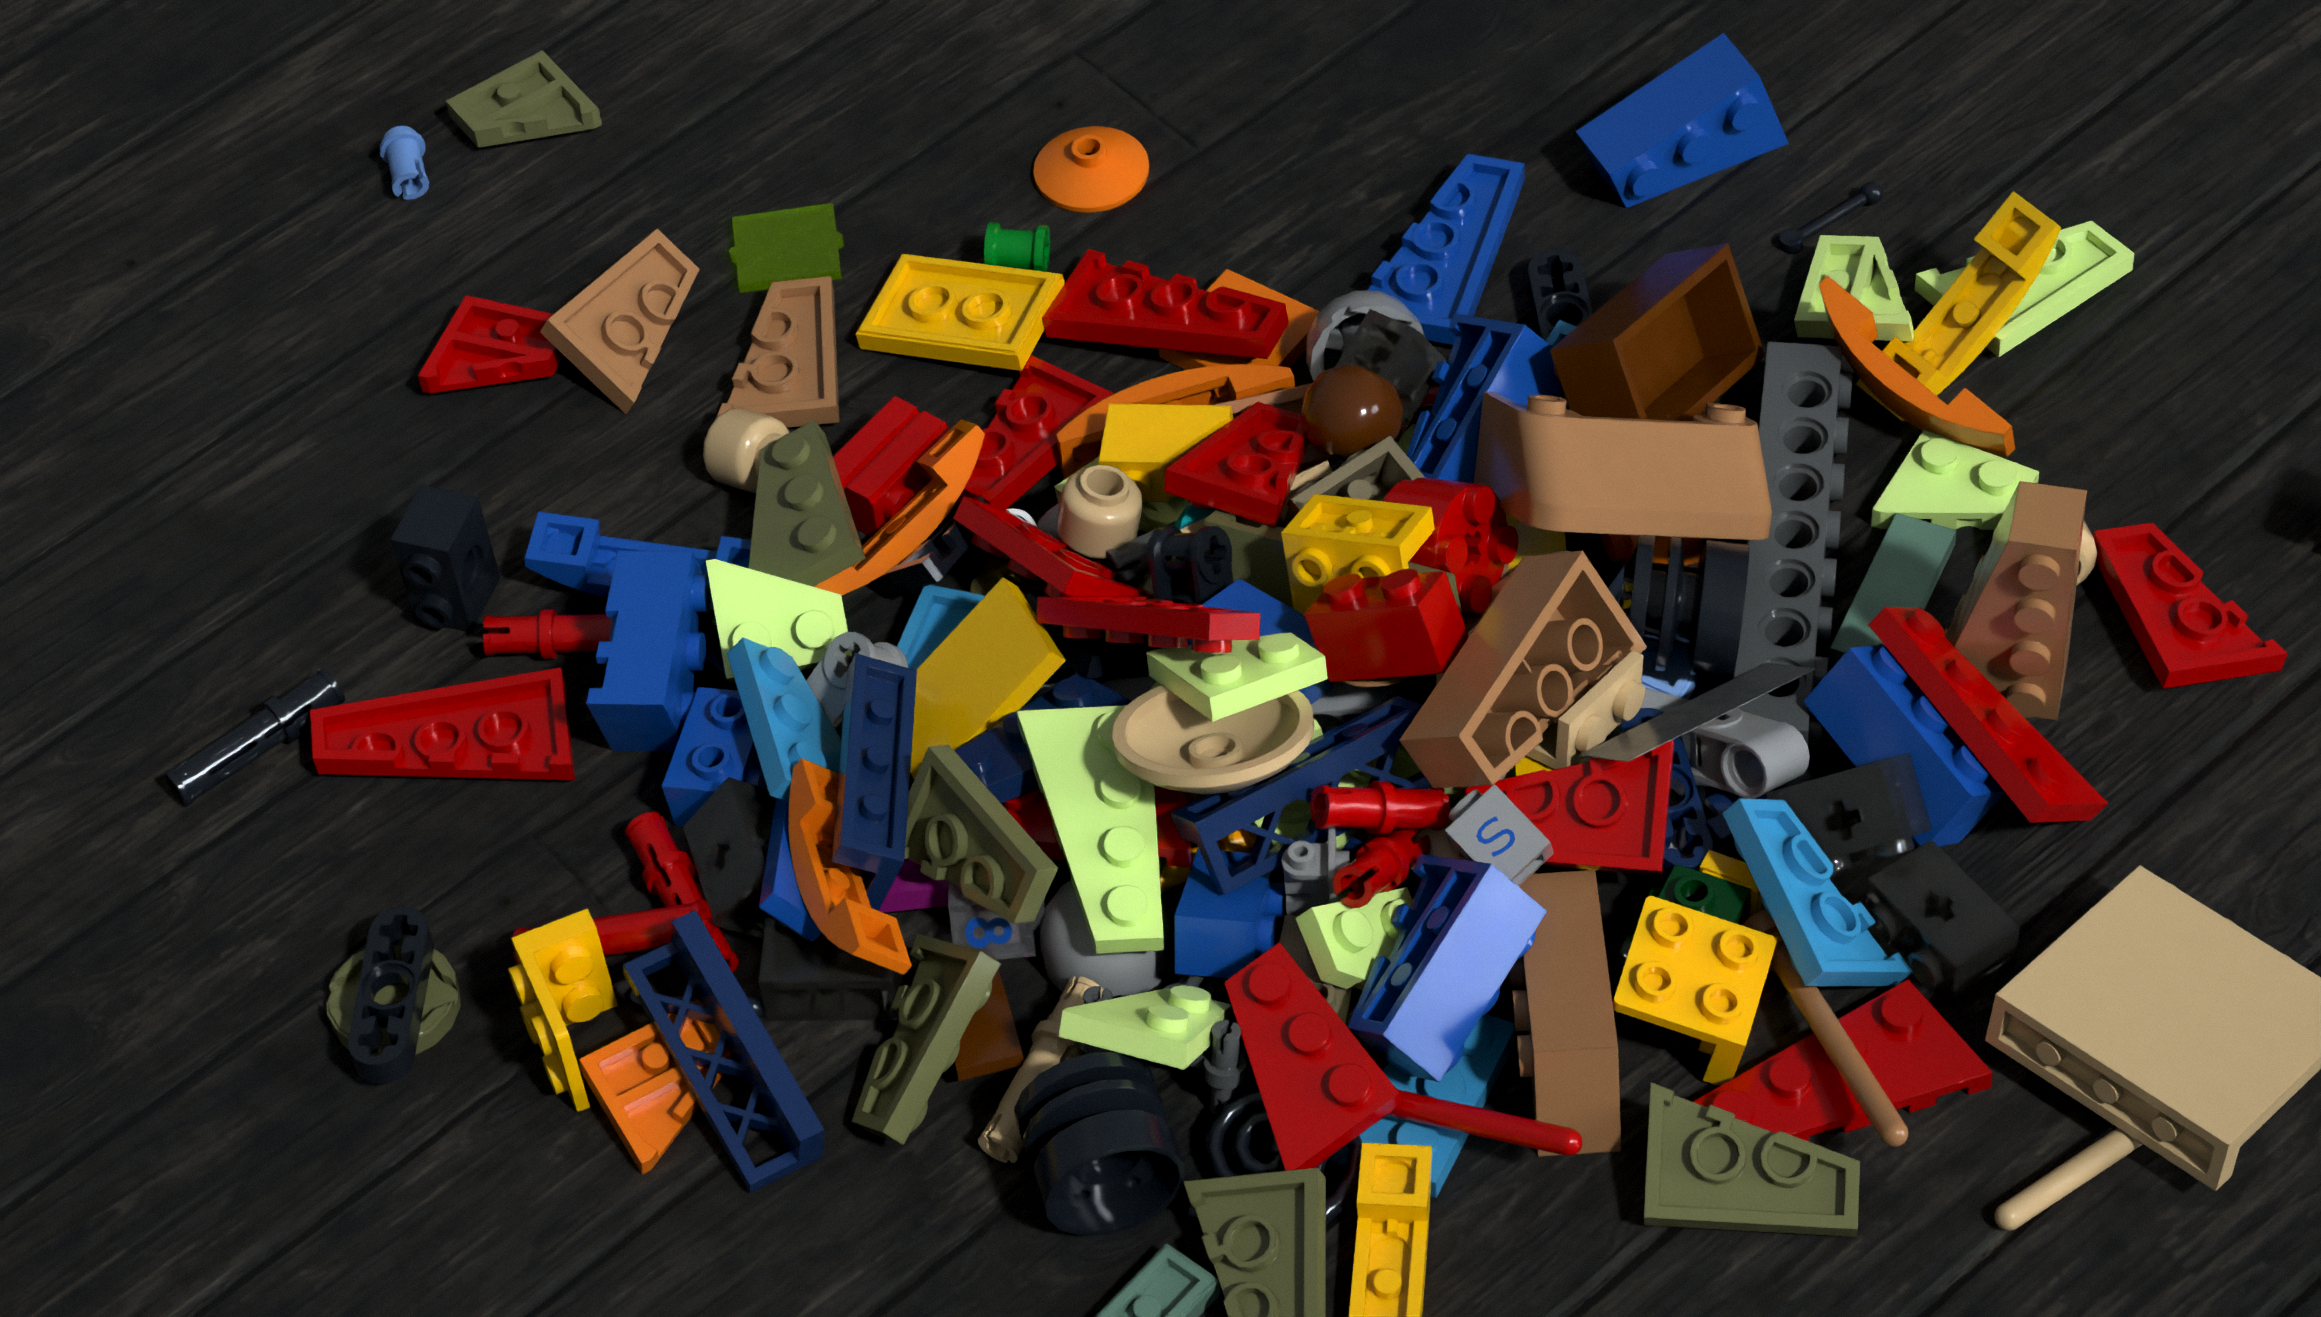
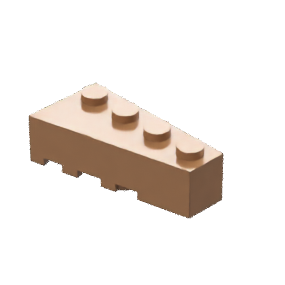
[1399,551,1647,788]

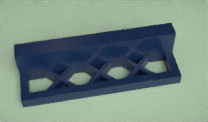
[832,653,917,911]
[1170,696,1432,895]
[623,910,824,1193]

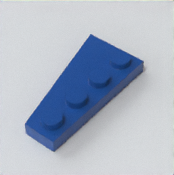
[1367,154,1525,345]

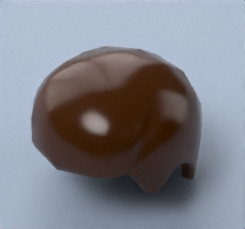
[1300,364,1403,461]

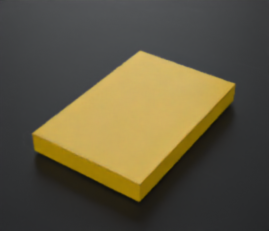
[856,254,1065,371]
[910,577,1066,779]

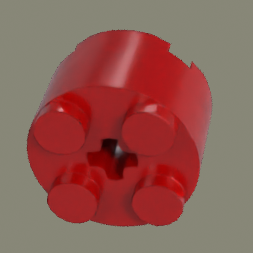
[1383,477,1518,614]

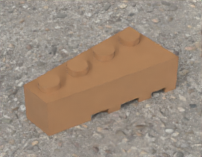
[1945,481,2087,720]
[1509,870,1621,1157]

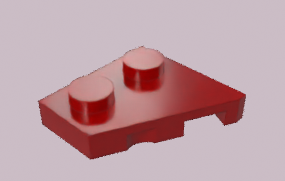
[418,295,564,394]

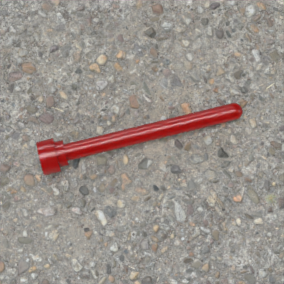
[1387,1089,1582,1156]

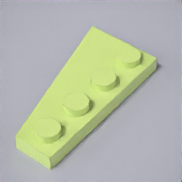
[1017,705,1164,954]

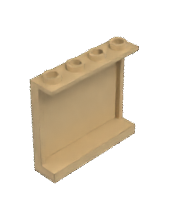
[1985,865,2321,1191]

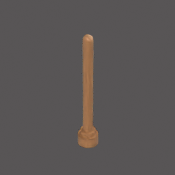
[1742,909,1908,1147]

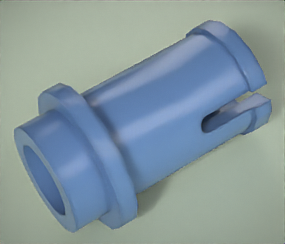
[380,126,429,200]

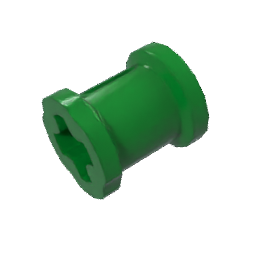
[984,222,1050,272]

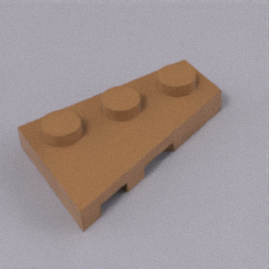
[716,276,839,428]

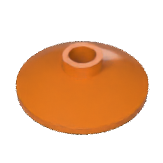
[1033,126,1149,213]

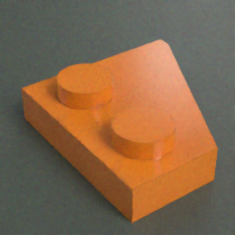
[579,999,732,1175]

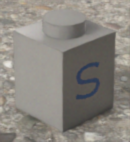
[1445,784,1554,887]

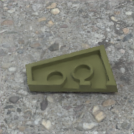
[1644,1082,1860,1237]

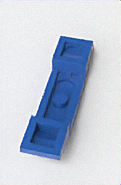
[524,512,751,601]

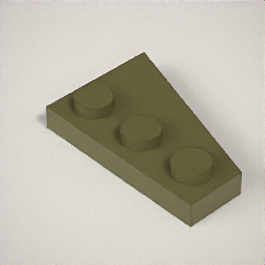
[748,420,866,587]
[904,745,1058,924]
[852,934,1001,1145]
[1183,1168,1326,1317]

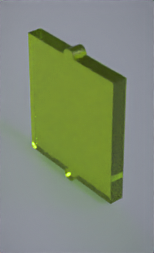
[729,203,844,293]

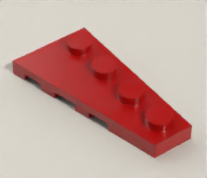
[1042,249,1289,359]
[1037,596,1260,653]
[1868,607,2108,823]
[310,667,575,780]

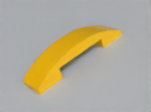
[1856,191,2061,422]
[1349,1143,1432,1317]

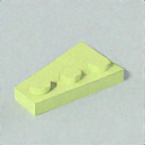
[1915,221,2134,357]

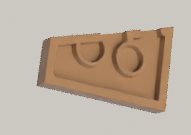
[540,229,700,414]

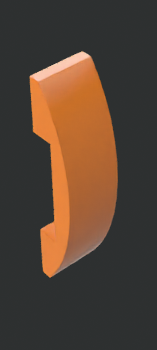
[1819,275,2015,458]
[1056,364,1295,480]
[814,419,985,596]
[788,758,912,975]

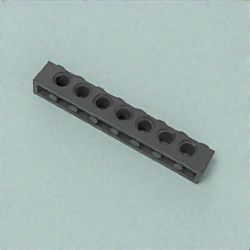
[1734,342,1853,772]

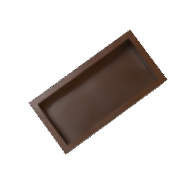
[1550,243,1765,421]

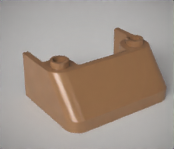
[1474,392,1772,540]

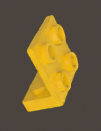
[1281,494,1435,615]
[1612,896,1778,1086]
[508,908,618,1113]

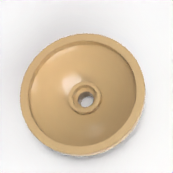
[1112,685,1314,794]

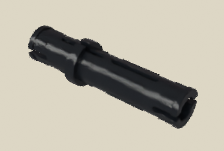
[163,668,345,807]

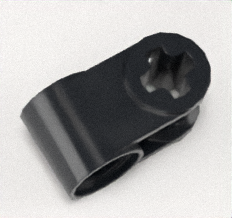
[1147,526,1234,605]

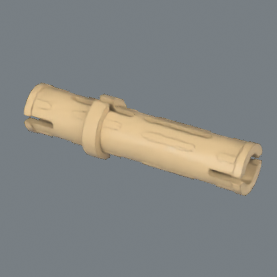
[978,976,1104,1163]

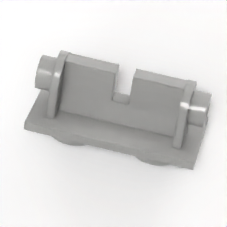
[1281,827,1352,916]

